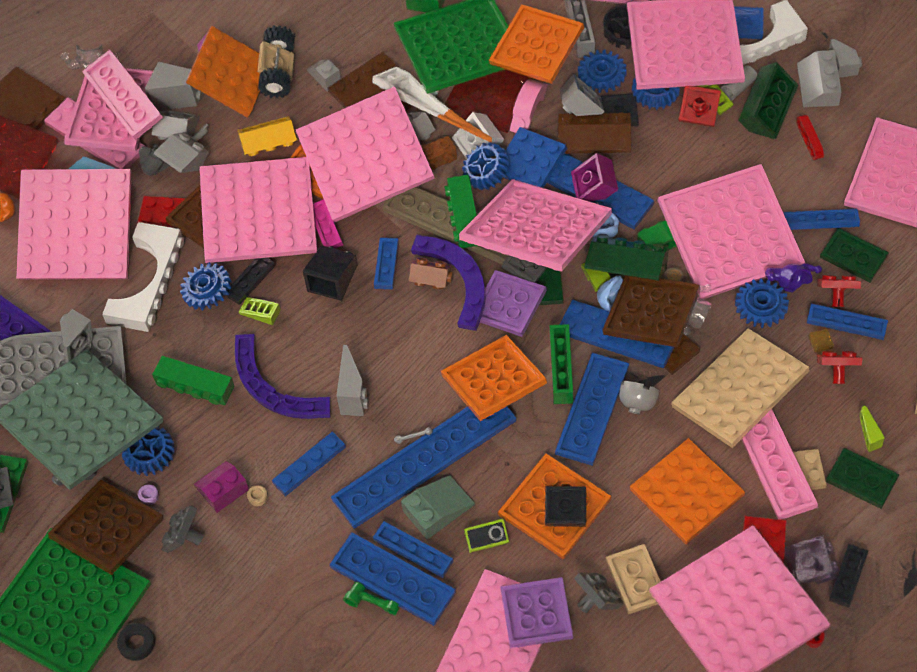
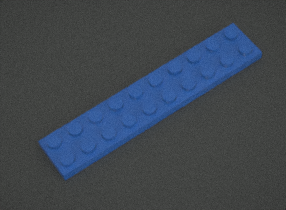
[331,406,516,529]

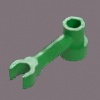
[343,582,399,615]

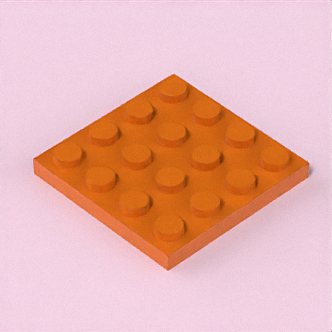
[489,5,584,84]
[185,26,260,117]
[441,335,547,421]
[630,438,745,544]
[498,454,611,560]

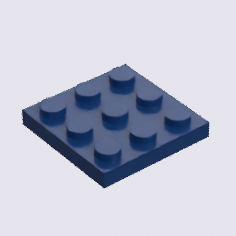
[505,127,567,188]

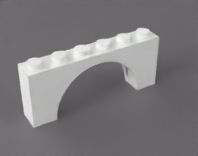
[740,0,808,65]
[102,222,184,332]

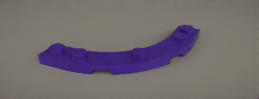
[411,235,486,331]
[235,334,331,419]

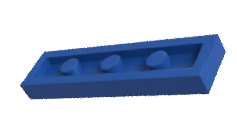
[783,209,860,230]
[807,304,888,340]
[272,431,346,497]
[373,521,453,578]

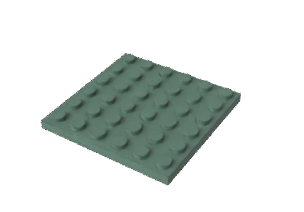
[0,349,163,490]

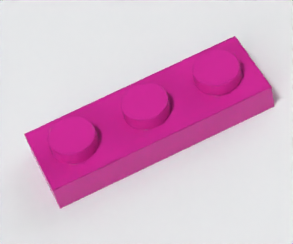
[313,199,343,249]

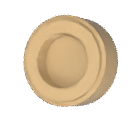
[247,485,268,506]

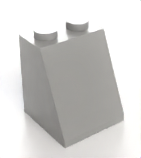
[145,62,204,111]

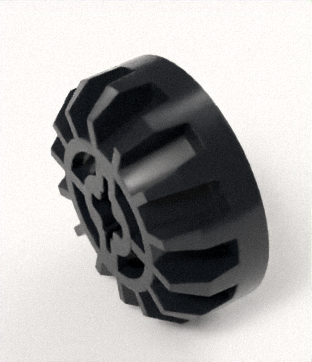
[603,5,631,49]

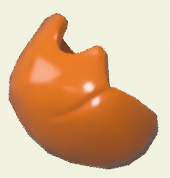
[0,193,15,222]

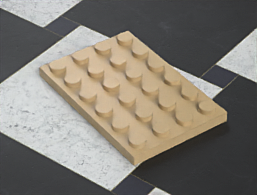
[671,328,809,448]

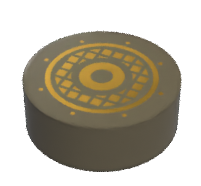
[664,267,684,282]

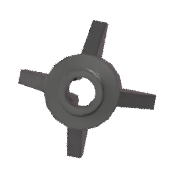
[139,143,170,176]

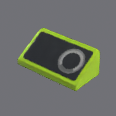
[464,519,509,553]

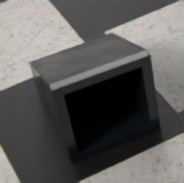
[303,246,358,301]

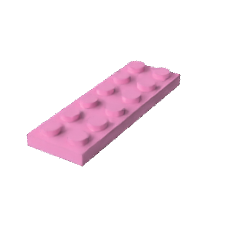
[83,50,163,140]
[44,98,145,169]
[741,409,818,520]

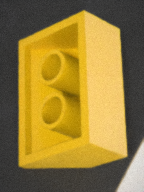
[237,116,297,156]

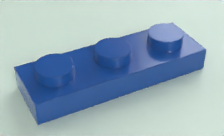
[374,238,399,290]

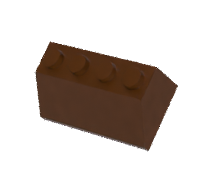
[558,113,631,153]

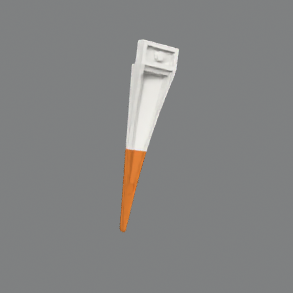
[372,67,492,143]

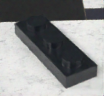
[225,258,275,305]
[829,544,868,608]

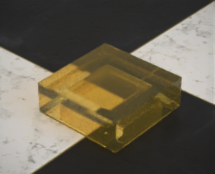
[808,329,834,353]

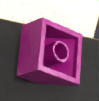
[571,153,618,201]
[194,461,249,513]

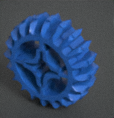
[632,78,680,110]
[462,142,510,191]
[122,426,175,476]

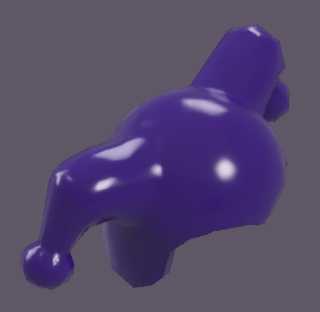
[765,263,822,292]

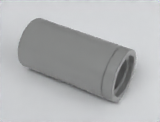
[721,65,757,101]

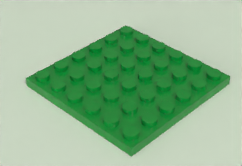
[393,0,509,94]
[0,528,151,672]

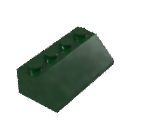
[738,62,798,139]
[584,235,669,281]

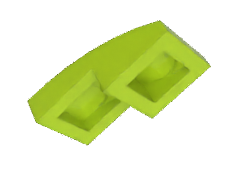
[581,263,611,292]

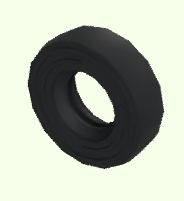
[117,623,155,661]

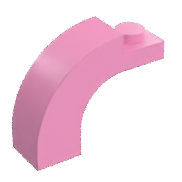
[510,79,548,132]

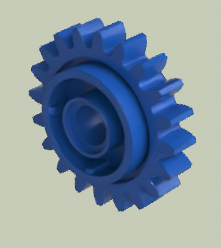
[578,50,627,93]
[180,262,232,311]
[735,278,789,328]

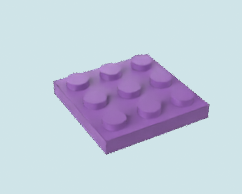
[480,270,547,337]
[500,577,573,648]

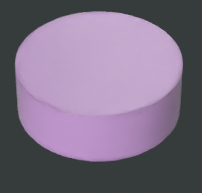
[138,484,159,505]

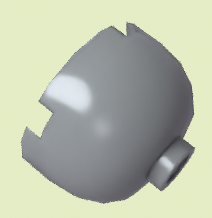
[619,381,660,415]

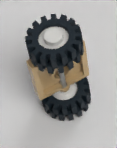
[257,25,295,98]

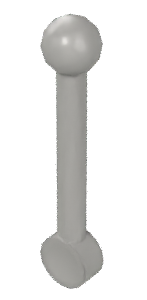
[394,427,433,444]

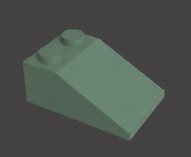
[401,475,475,540]

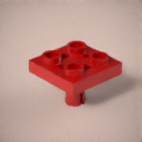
[679,86,721,127]
[817,275,861,307]
[817,351,862,384]

